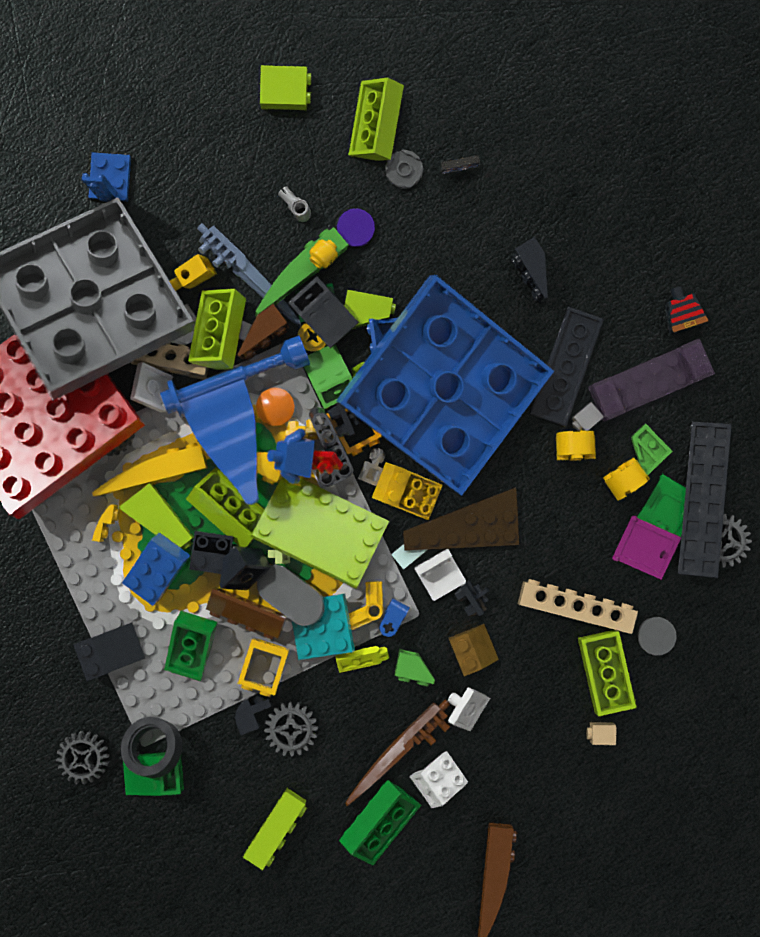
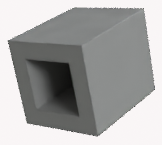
[571,402,604,432]

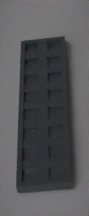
[678,422,732,578]

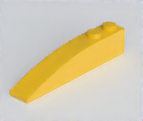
[92,443,208,496]

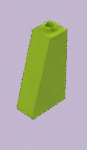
[119,483,194,550]

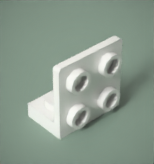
[414,549,466,601]
[410,752,468,808]

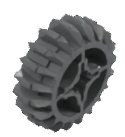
[56,731,109,784]

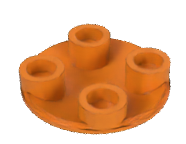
[256,388,295,426]

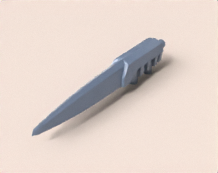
[197,223,303,327]

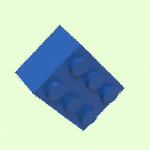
[122,532,191,606]

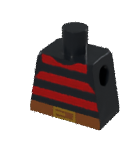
[665,286,708,335]

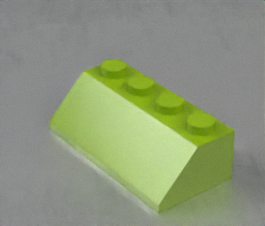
[349,78,404,161]
[188,289,246,370]
[186,467,264,547]

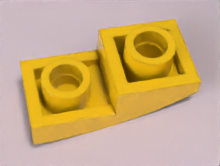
[92,504,120,542]

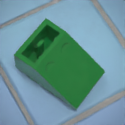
[123,752,184,796]

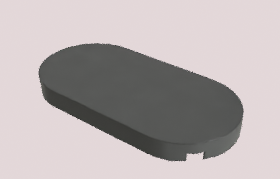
[257,565,325,626]

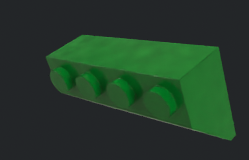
[339,780,421,865]

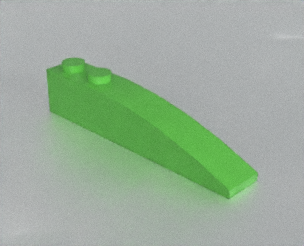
[255,227,348,317]

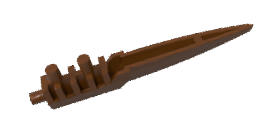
[345,699,450,806]

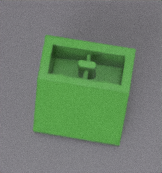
[395,649,434,686]

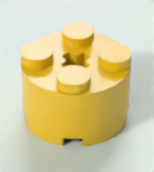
[556,431,596,461]
[603,457,650,501]

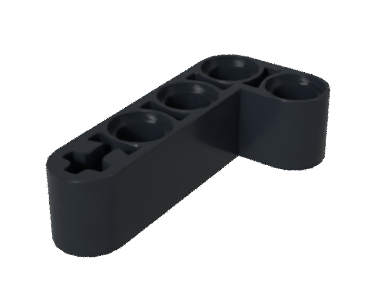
[309,407,353,487]

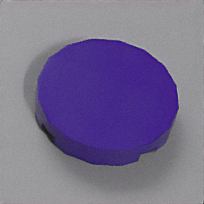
[337,208,375,247]

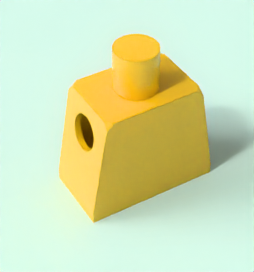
[170,254,217,291]

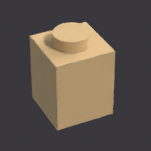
[587,722,616,745]

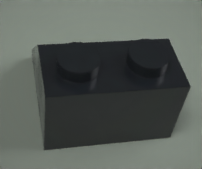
[220,546,271,590]

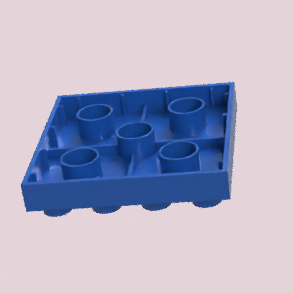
[336,275,554,496]

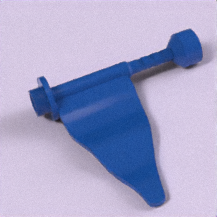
[160,336,310,505]

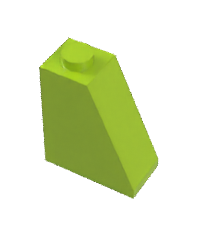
[345,290,396,329]

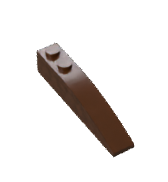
[478,823,516,937]

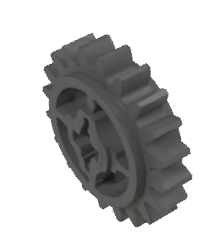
[719,514,752,568]
[264,702,318,756]

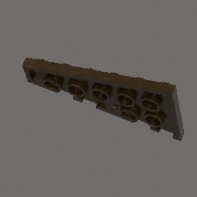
[403,488,519,551]

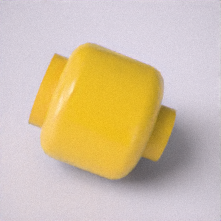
[309,240,338,269]

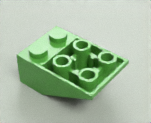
[304,345,352,411]

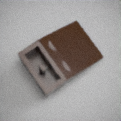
[238,304,289,361]

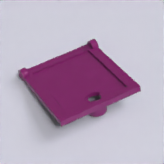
[612,515,681,579]

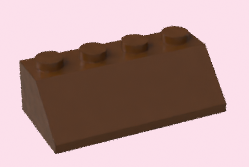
[206,587,287,640]

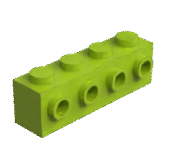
[243,788,307,870]

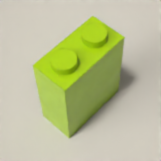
[260,65,311,110]

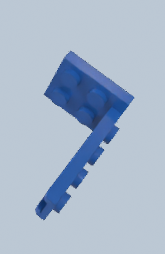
[82,152,131,202]

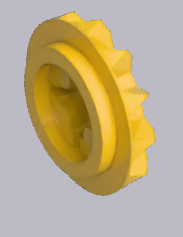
[298,323,326,352]

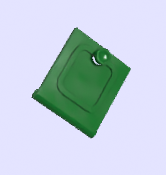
[637,474,686,537]

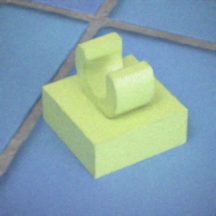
[268,549,290,564]

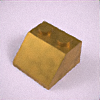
[449,624,499,676]

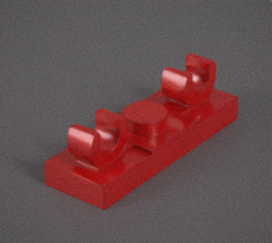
[312,451,343,474]

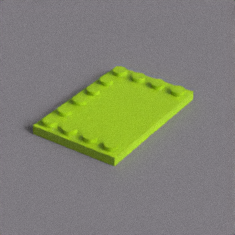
[251,477,389,589]

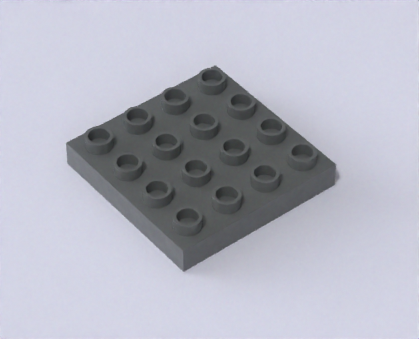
[0,197,194,401]

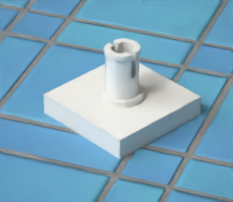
[130,362,173,412]
[448,687,490,731]

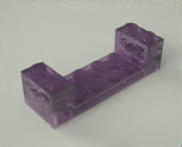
[588,339,715,422]

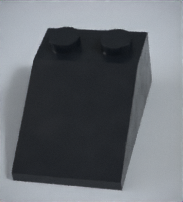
[73,622,145,681]

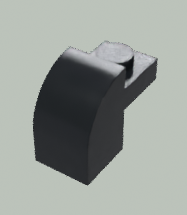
[235,696,273,735]

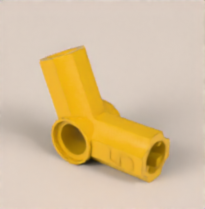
[349,581,384,630]

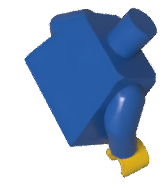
[267,426,315,486]

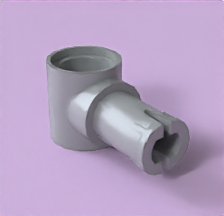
[278,186,311,222]

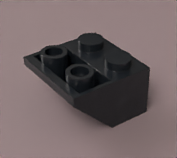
[189,531,234,574]

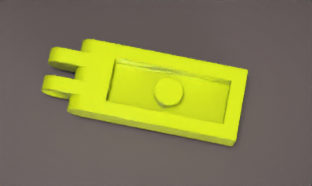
[335,646,389,673]

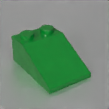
[164,611,218,681]

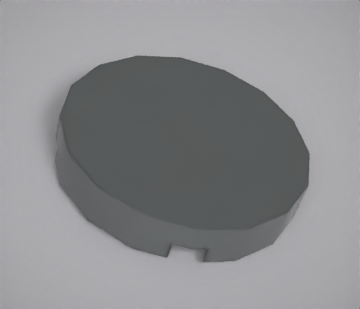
[385,150,423,189]
[637,617,676,655]

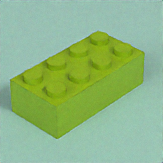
[578,630,636,716]

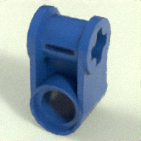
[379,598,410,637]

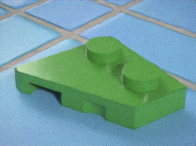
[631,424,673,475]

